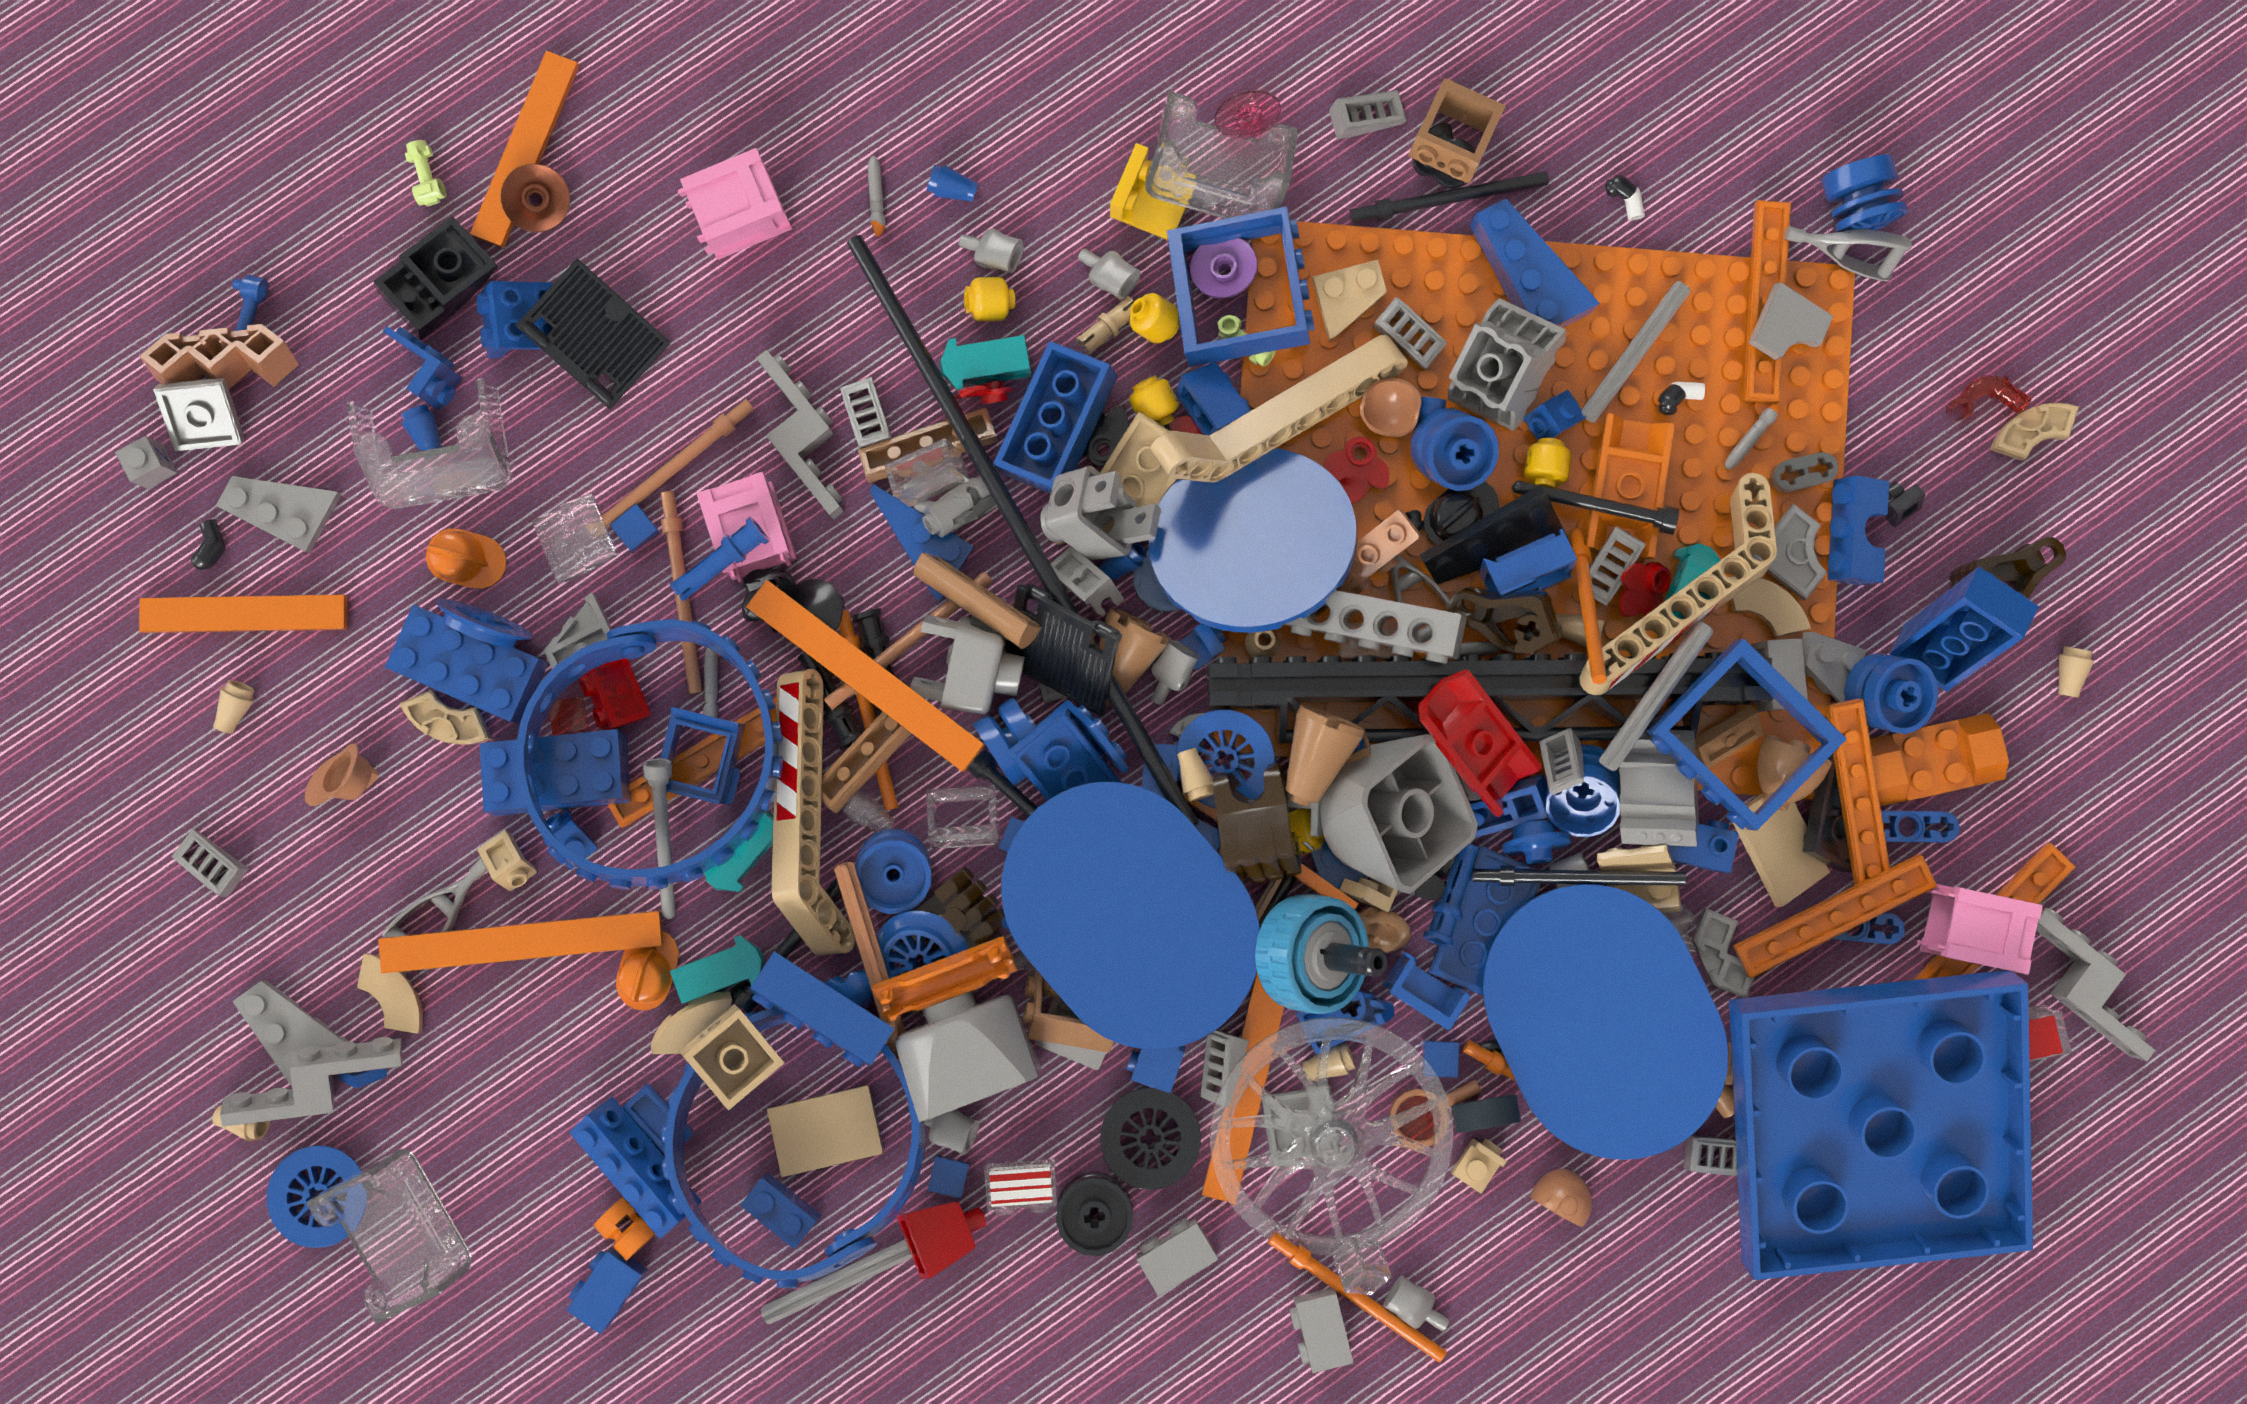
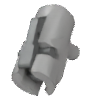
[914,476,998,537]

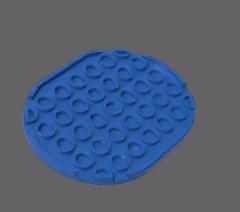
[1001,782,1260,1049]
[1483,884,1728,1160]

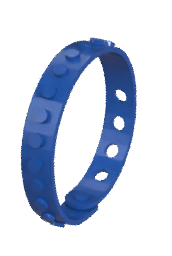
[515,619,783,890]
[662,1006,925,1288]

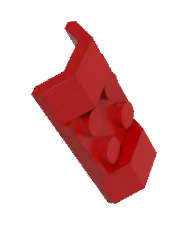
[1419,669,1543,817]

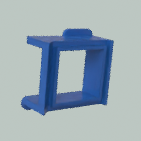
[1479,528,1577,597]
[660,707,746,804]
[1382,951,1470,1031]

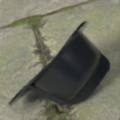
[1423,482,1499,545]

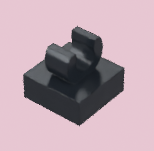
[1885,481,1926,528]

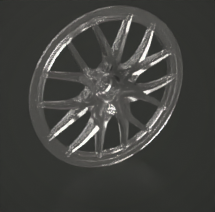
[1210,1017,1453,1255]

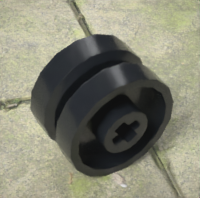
[1056,1172,1133,1256]

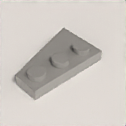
[216,476,342,554]
[232,980,348,1086]

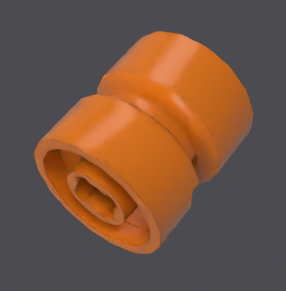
[593,1197,655,1261]

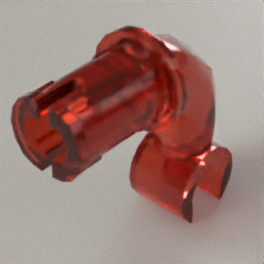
[1946,375,2032,422]

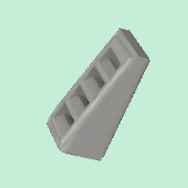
[1329,90,1406,139]
[1373,297,1447,370]
[840,377,892,449]
[1589,526,1646,605]
[1539,728,1584,795]
[171,829,249,897]
[1201,1030,1249,1107]
[1683,1134,1737,1176]

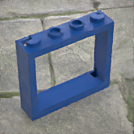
[1167,206,1315,367]
[1646,639,1847,831]

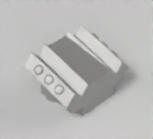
[1448,298,1566,431]
[1619,728,1699,847]

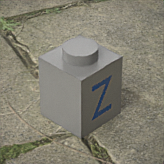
[115,436,178,489]

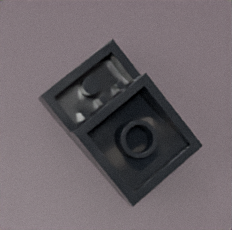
[373,216,498,340]

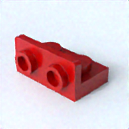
[579,658,651,730]

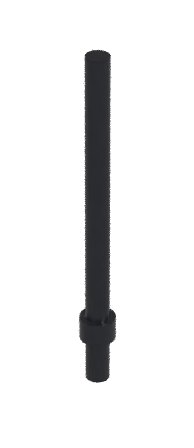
[1349,171,1549,223]
[1472,865,1686,886]

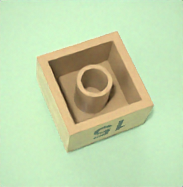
[679,1005,784,1111]

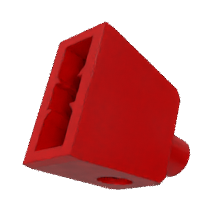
[896,1201,986,1279]

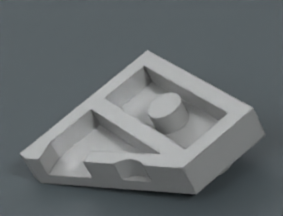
[544,593,612,669]
[1802,632,1866,703]

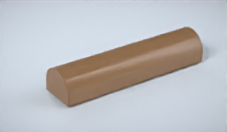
[858,407,998,483]
[914,553,1041,648]
[821,711,912,814]

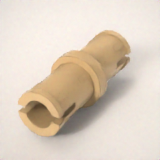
[1076,296,1138,355]

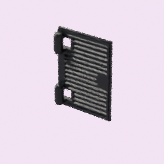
[515,258,671,409]
[1006,584,1122,717]

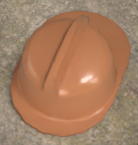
[305,743,379,807]

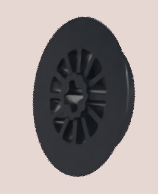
[1100,1088,1201,1190]

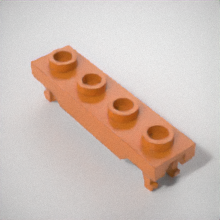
[872,936,1017,1022]

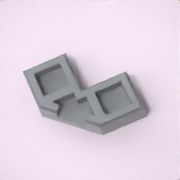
[1691,908,1754,998]

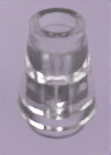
[842,790,895,833]

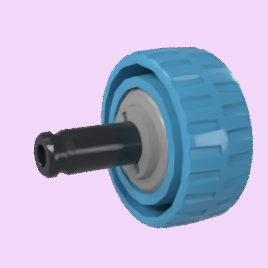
[1255,894,1387,1014]

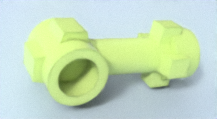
[405,140,447,207]
[1217,315,1276,367]

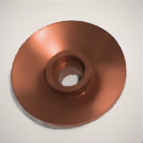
[501,164,570,232]

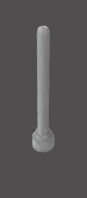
[643,759,676,919]

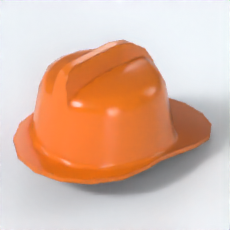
[426,528,507,589]
[616,930,679,1011]

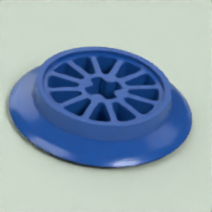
[435,598,533,648]
[1176,709,1275,809]
[877,911,968,978]
[267,1146,368,1248]

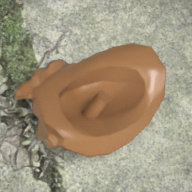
[1357,907,1411,954]

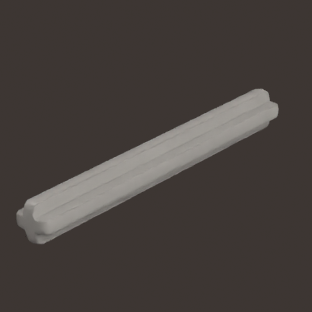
[1582,281,1691,423]
[1599,621,1713,771]
[761,1239,912,1324]

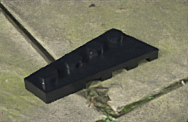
[1420,485,1568,585]
[1802,754,1852,873]

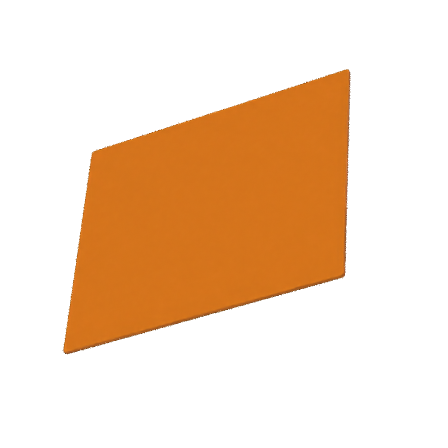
[1213,221,1855,800]

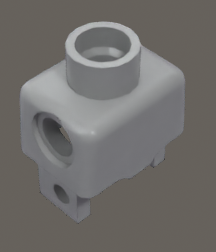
[1040,466,1161,560]
[910,615,1025,714]

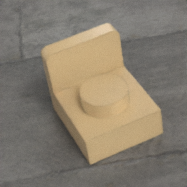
[477,830,537,891]
[1340,877,1398,913]
[1450,1138,1507,1194]

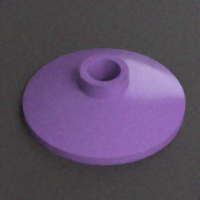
[1190,238,1257,299]

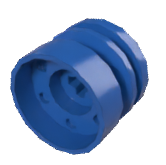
[1821,154,1909,232]
[1546,744,1621,837]

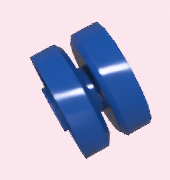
[1411,408,1499,491]
[1844,653,1938,734]
[972,697,1037,786]
[856,829,931,914]

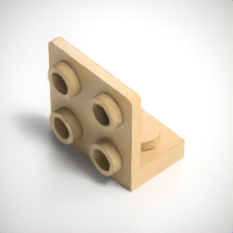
[1597,845,1681,913]

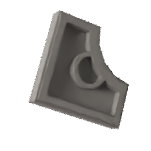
[1748,282,1833,360]
[1751,504,1827,600]

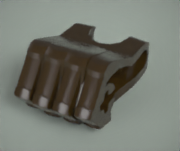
[1949,537,2066,599]
[1448,586,1562,654]
[1213,763,1302,883]
[899,866,1005,959]

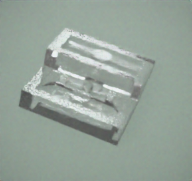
[532,492,618,584]

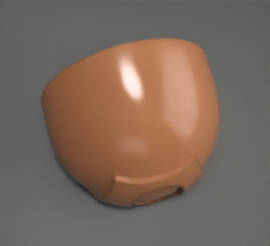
[1360,378,1421,437]
[1530,1169,1592,1227]

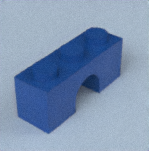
[1828,475,1889,586]

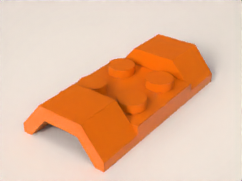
[1586,413,1675,559]
[1870,713,2009,807]

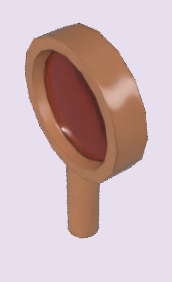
[1388,1080,1482,1148]

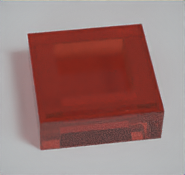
[549,696,589,736]

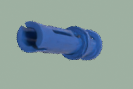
[670,516,770,601]
[1423,843,1480,948]

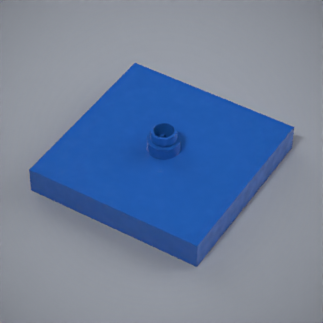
[1729,970,2033,1280]

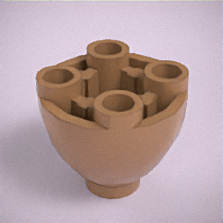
[1757,734,1832,811]

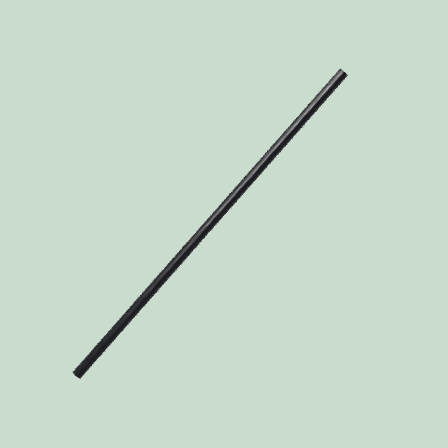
[847,235,1199,826]

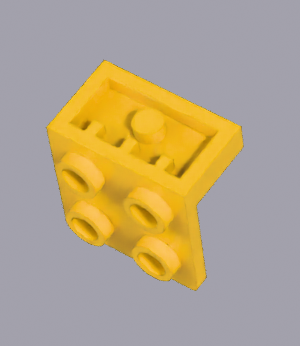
[1110,143,1196,240]

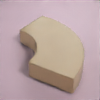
[1990,403,2079,461]
[1728,576,1811,637]
[399,690,492,745]
[357,953,423,1034]
[651,991,732,1054]

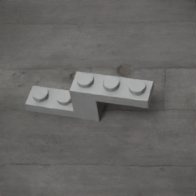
[756,350,844,520]
[2036,908,2155,1061]
[220,1037,402,1127]

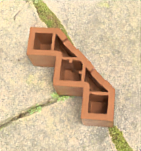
[139,324,299,389]

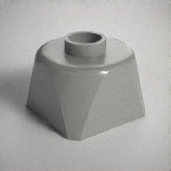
[1320,734,1478,894]
[895,991,1041,1122]

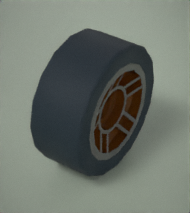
[1451,1094,1521,1133]

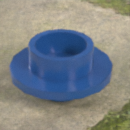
[1502,820,1572,865]

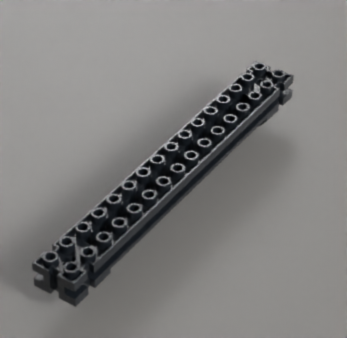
[1207,652,1773,744]

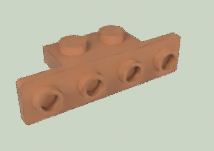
[1315,510,1421,616]

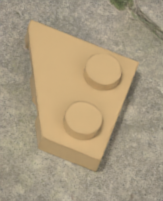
[1312,260,1387,342]

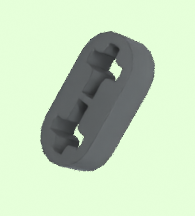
[1770,452,1838,493]

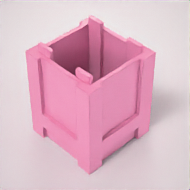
[678,148,792,260]
[696,471,798,584]
[1917,884,2043,975]

